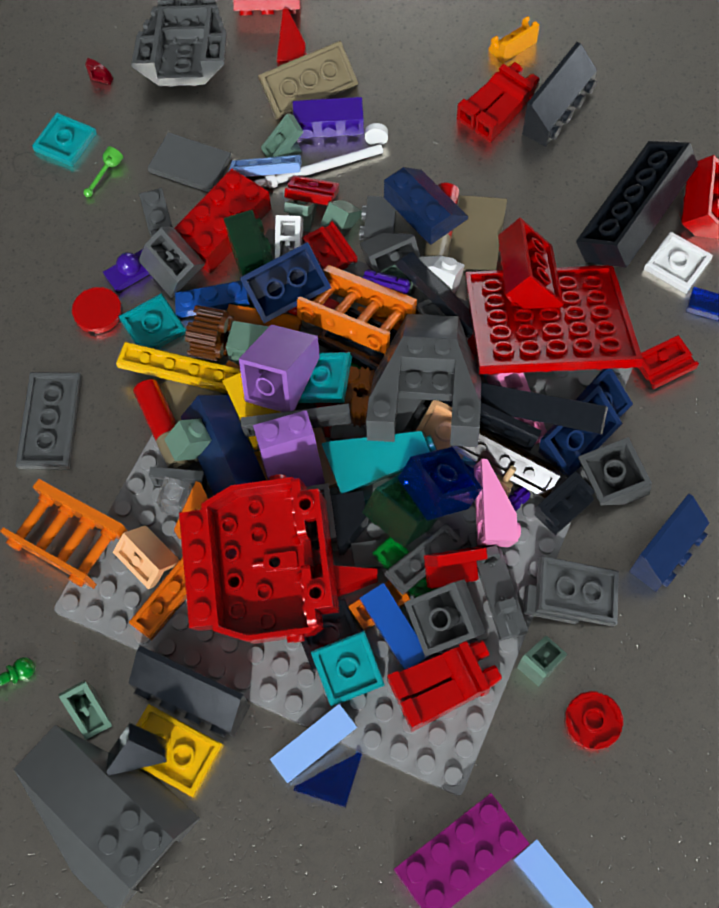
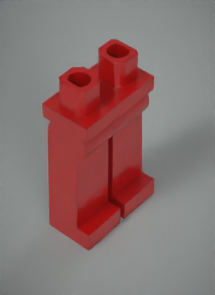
[457,62,540,142]
[387,640,502,732]

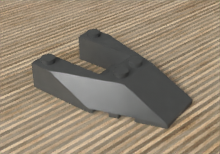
[366,314,481,447]

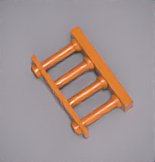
[297,265,417,354]
[0,479,128,589]

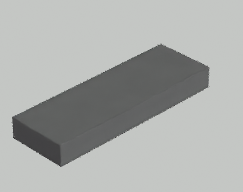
[384,523,465,595]

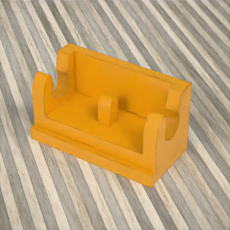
[488,16,540,64]

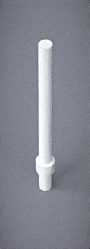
[253,144,383,189]

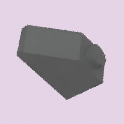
[360,233,421,274]

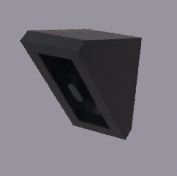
[106,723,167,776]

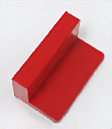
[424,547,488,588]

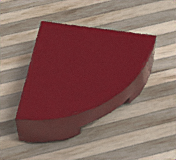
[85,58,114,85]

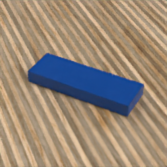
[359,583,430,670]

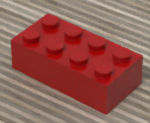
[174,169,272,274]

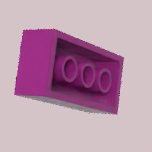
[394,793,530,908]

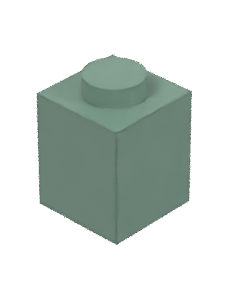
[164,419,212,461]

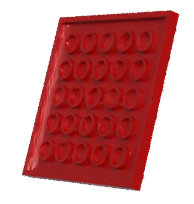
[465,265,643,374]

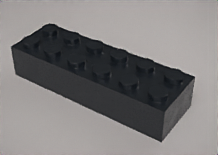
[576,141,698,268]

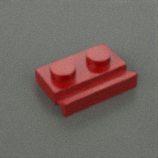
[284,175,339,206]
[302,221,358,270]
[638,335,699,390]

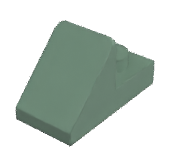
[261,113,303,157]
[284,199,318,232]

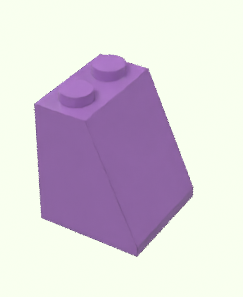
[239,324,320,412]
[253,410,325,486]

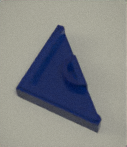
[294,752,362,808]

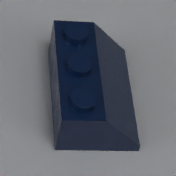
[384,167,468,245]
[240,242,331,323]
[629,493,710,592]

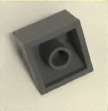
[578,437,652,505]
[404,579,486,657]

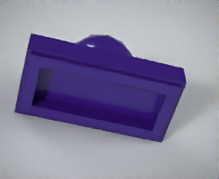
[103,249,150,293]

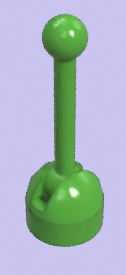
[83,146,124,197]

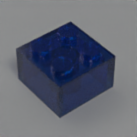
[398,447,483,521]

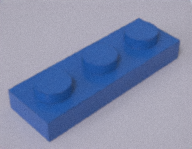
[175,280,250,318]

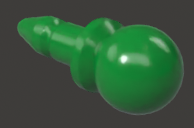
[0,657,35,686]

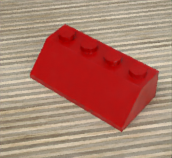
[498,217,564,309]

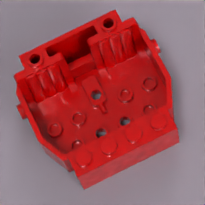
[179,474,339,644]

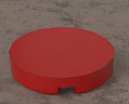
[72,287,123,334]
[564,691,624,751]

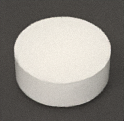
[365,123,388,146]

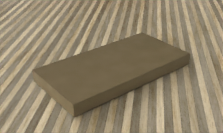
[257,40,359,120]

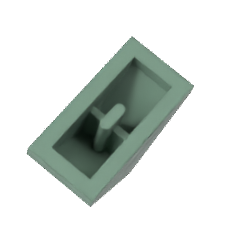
[319,200,362,237]
[517,636,568,687]
[58,680,112,740]

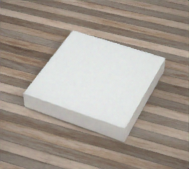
[644,232,713,294]

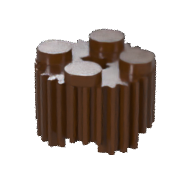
[185,305,235,361]
[336,366,375,428]

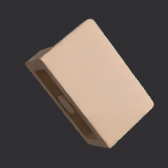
[113,526,180,589]

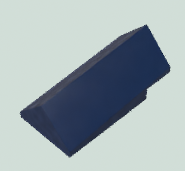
[538,369,633,477]
[181,395,266,495]

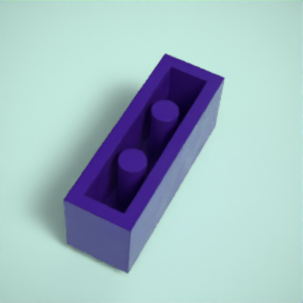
[293,97,364,138]

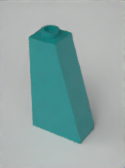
[322,431,437,494]

